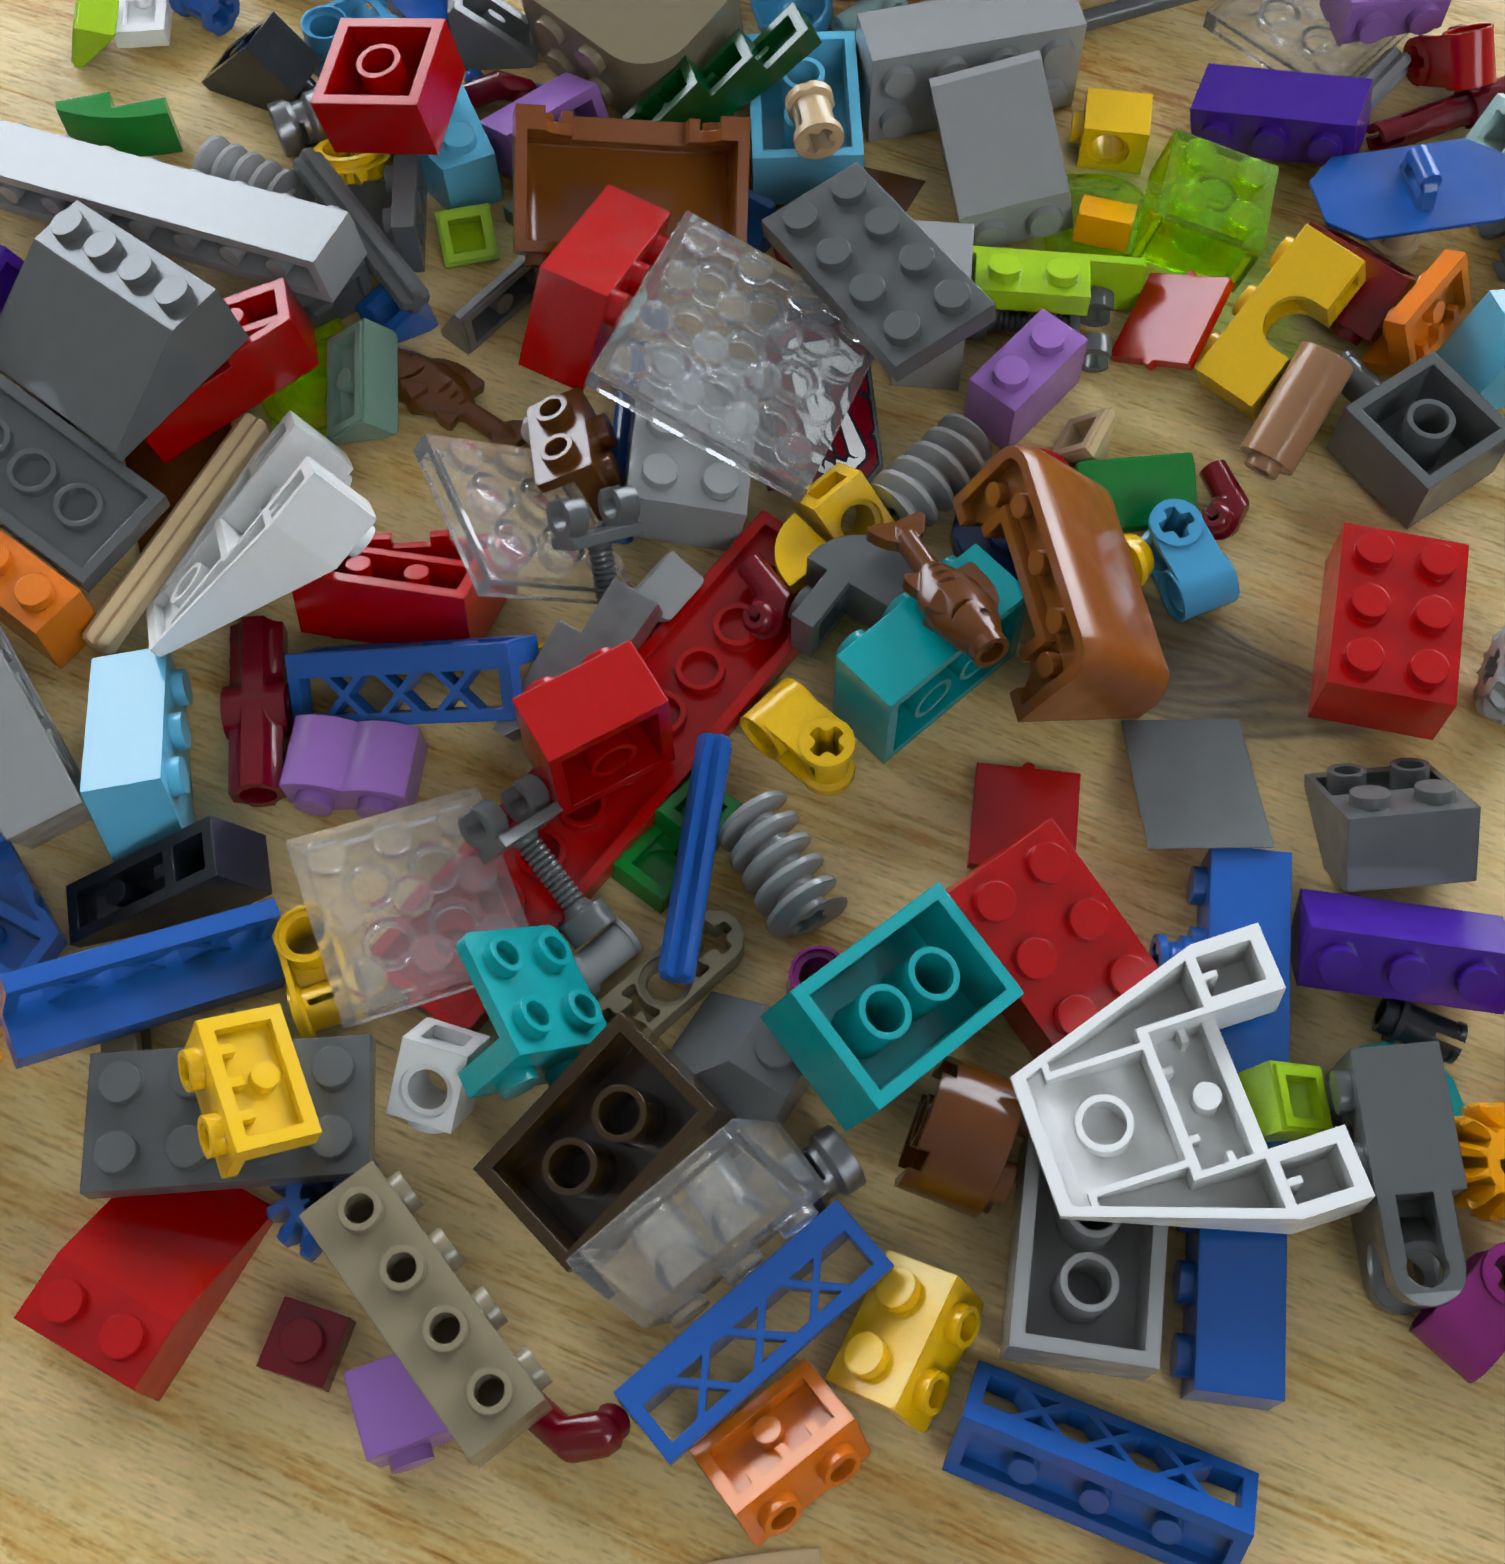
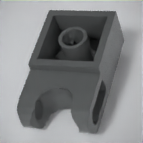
[1324,1041,1468,1316]

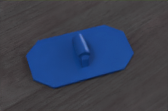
[1309,138,1505,241]

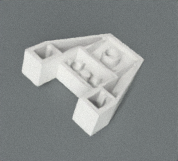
[146,410,377,658]
[1010,923,1375,1234]

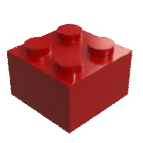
[310,18,466,155]
[511,640,675,818]

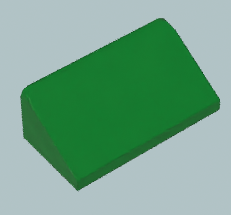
[1074,452,1198,532]

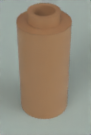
[1240,341,1354,480]

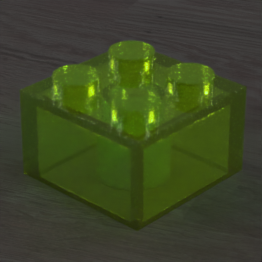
[1131,129,1279,293]

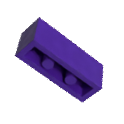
[1190,63,1373,165]
[1290,888,1505,1015]

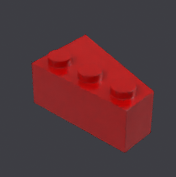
[145,277,320,464]
[292,527,515,643]

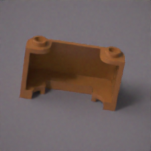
[512,103,751,276]
[952,446,1170,722]

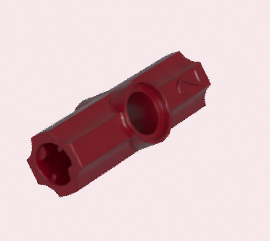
[220,615,294,807]

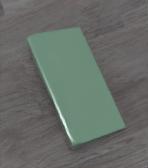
[327,318,398,445]

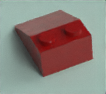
[14,1188,274,1402]

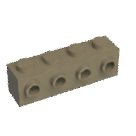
[298,1160,553,1468]

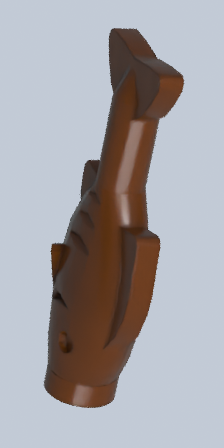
[398,347,527,466]
[866,512,1009,668]

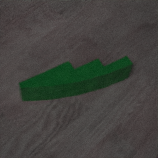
[621,2,822,130]

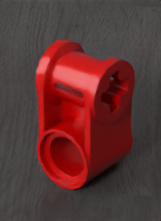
[1403,23,1497,91]

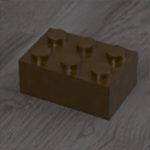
[473,1012,738,1273]

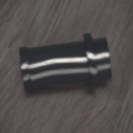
[1372,998,1468,1064]

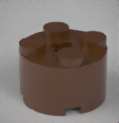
[894,1055,1028,1218]

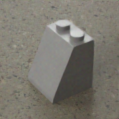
[929,50,1074,247]

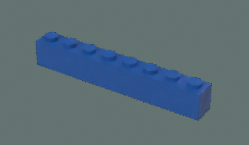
[1170,848,1292,1411]

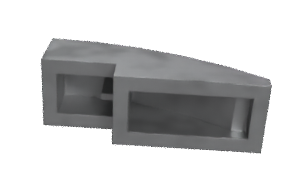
[493,578,663,742]

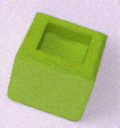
[71,0,119,68]
[434,203,500,269]
[1237,1060,1333,1142]

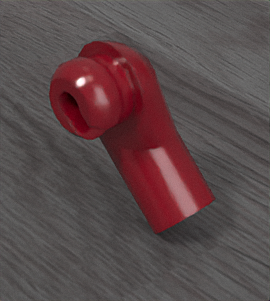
[463,70,538,110]
[1199,459,1249,540]
[738,554,793,640]
[528,1391,631,1463]

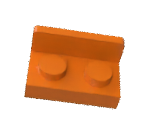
[1362,249,1473,376]
[689,1358,871,1546]

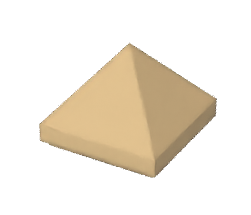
[1052,407,1116,467]

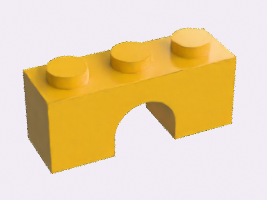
[1195,224,1366,421]

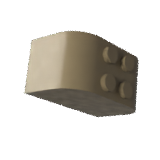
[521,0,744,116]

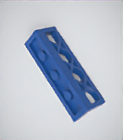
[285,634,539,725]
[0,898,286,1069]
[613,1199,894,1466]
[942,1360,1259,1564]

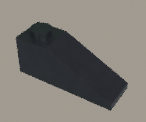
[66,815,272,948]

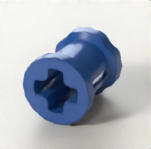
[169,0,240,36]

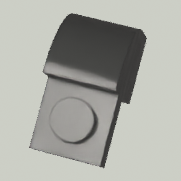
[788,535,914,658]

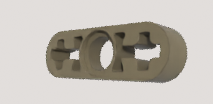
[598,909,745,1037]

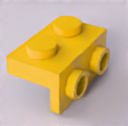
[825,1249,984,1434]

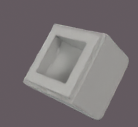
[634,551,704,622]

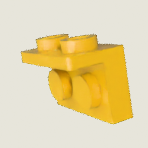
[178,1003,322,1179]

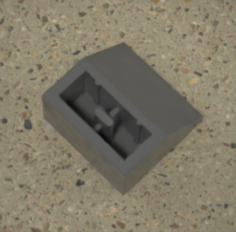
[1304,758,1481,893]

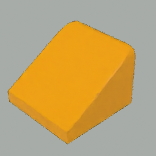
[1072,194,1138,253]

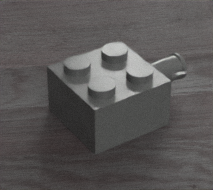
[1326,350,1505,529]

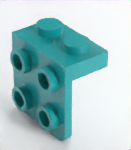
[456,925,607,1100]

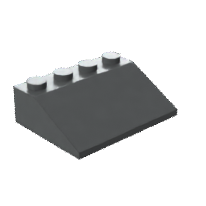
[0,200,249,461]

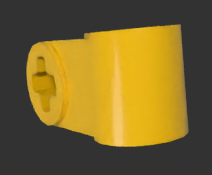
[739,677,856,796]
[274,905,370,1039]

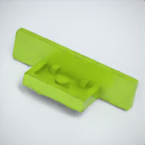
[971,246,1147,316]

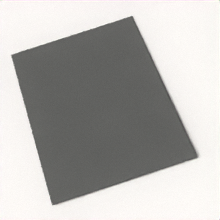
[1121,719,1275,849]

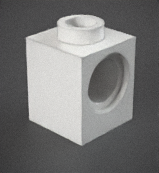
[386,1017,490,1134]

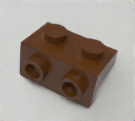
[526,386,624,522]

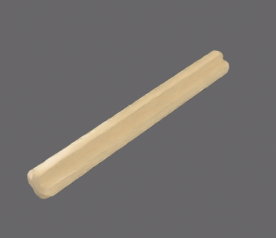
[82,413,270,656]

